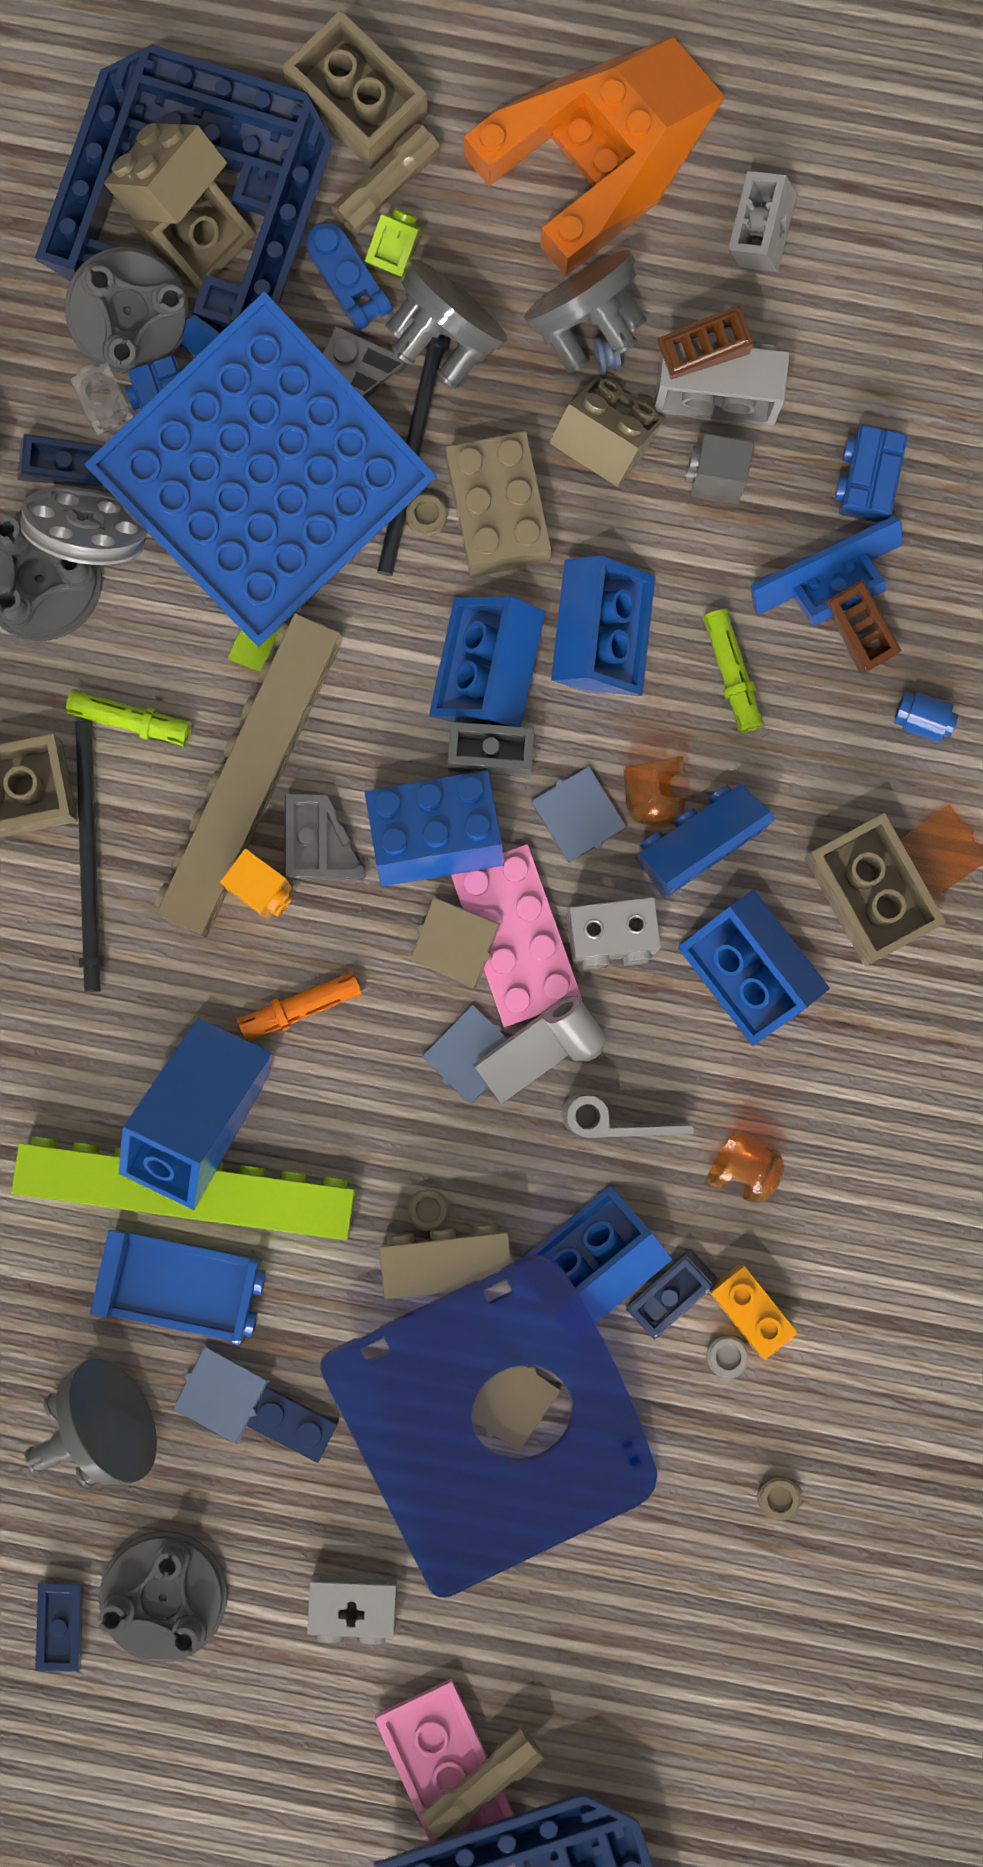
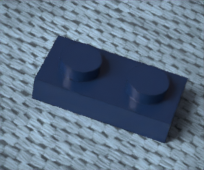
[247,1386,338,1463]
[35,1581,83,1672]

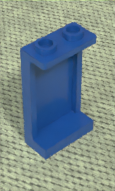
[90,1229,266,1345]

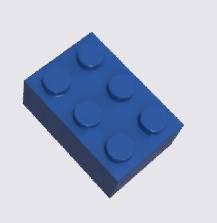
[364,770,504,887]

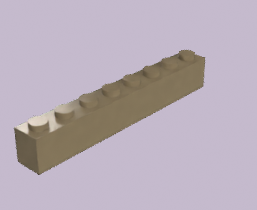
[154,613,342,938]

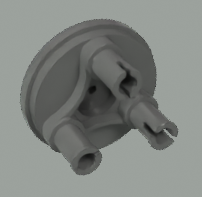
[65,247,189,373]
[524,250,647,373]
[386,259,507,389]
[0,515,102,641]
[25,1359,157,1487]
[97,1531,227,1663]

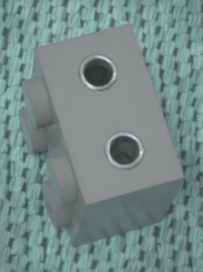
[566,897,661,971]

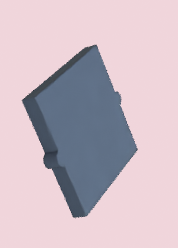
[531,767,627,863]
[422,1005,507,1104]
[174,1346,269,1444]

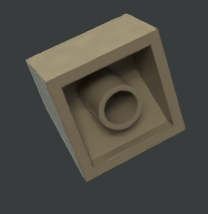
[131,181,255,291]

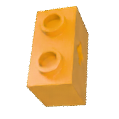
[220,848,293,921]
[708,1264,798,1360]

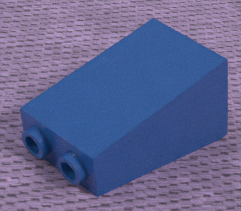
[119,1018,273,1210]

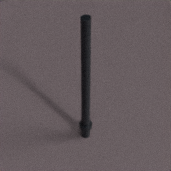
[377,335,449,576]
[75,720,104,992]

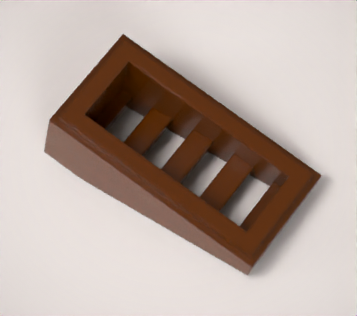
[657,306,753,379]
[825,579,902,672]

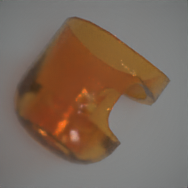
[623,756,685,826]
[705,1130,784,1203]

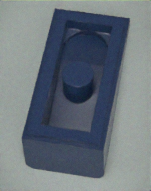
[18,434,104,487]
[626,1248,717,1340]

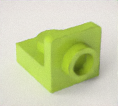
[365,209,425,277]

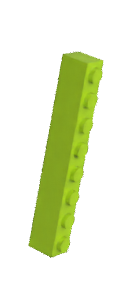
[11,1136,356,1240]

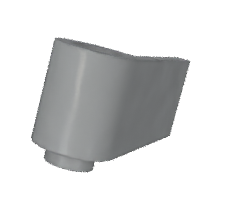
[473,996,607,1104]
[561,1093,694,1138]

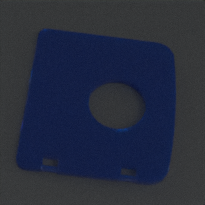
[320,1256,657,1598]

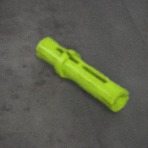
[703,609,765,734]
[66,689,192,747]

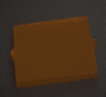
[900,805,983,899]

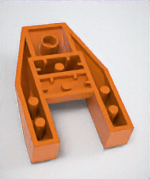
[464,37,725,276]

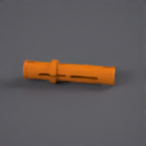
[236,971,362,1042]

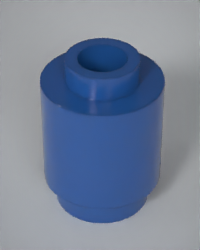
[893,691,958,743]

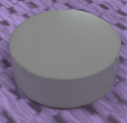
[706,1335,749,1379]

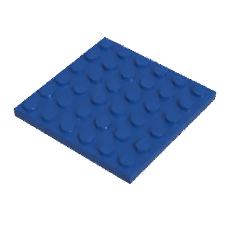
[84,291,437,648]

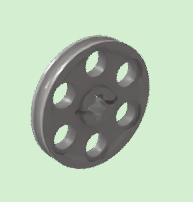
[20,486,147,565]

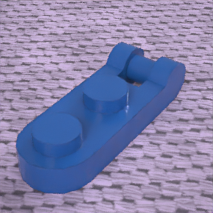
[307,223,393,332]

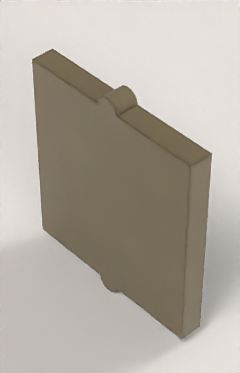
[410,897,500,988]
[462,1351,561,1452]

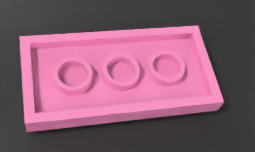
[451,844,582,1028]
[374,1678,514,1843]

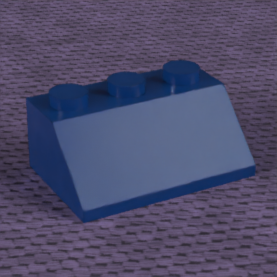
[551,555,655,696]
[429,596,545,727]
[636,784,775,899]
[677,889,830,1046]
[514,1185,672,1341]

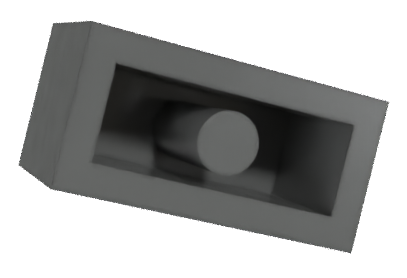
[685,434,754,505]
[448,722,534,777]

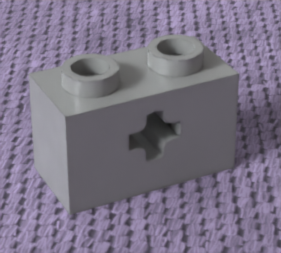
[728,171,797,272]
[307,1574,397,1645]

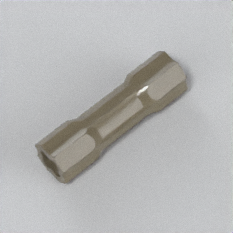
[331,123,440,235]
[420,1726,544,1840]

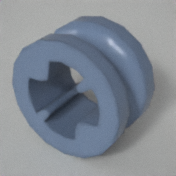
[593,337,621,375]

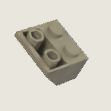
[549,375,666,487]

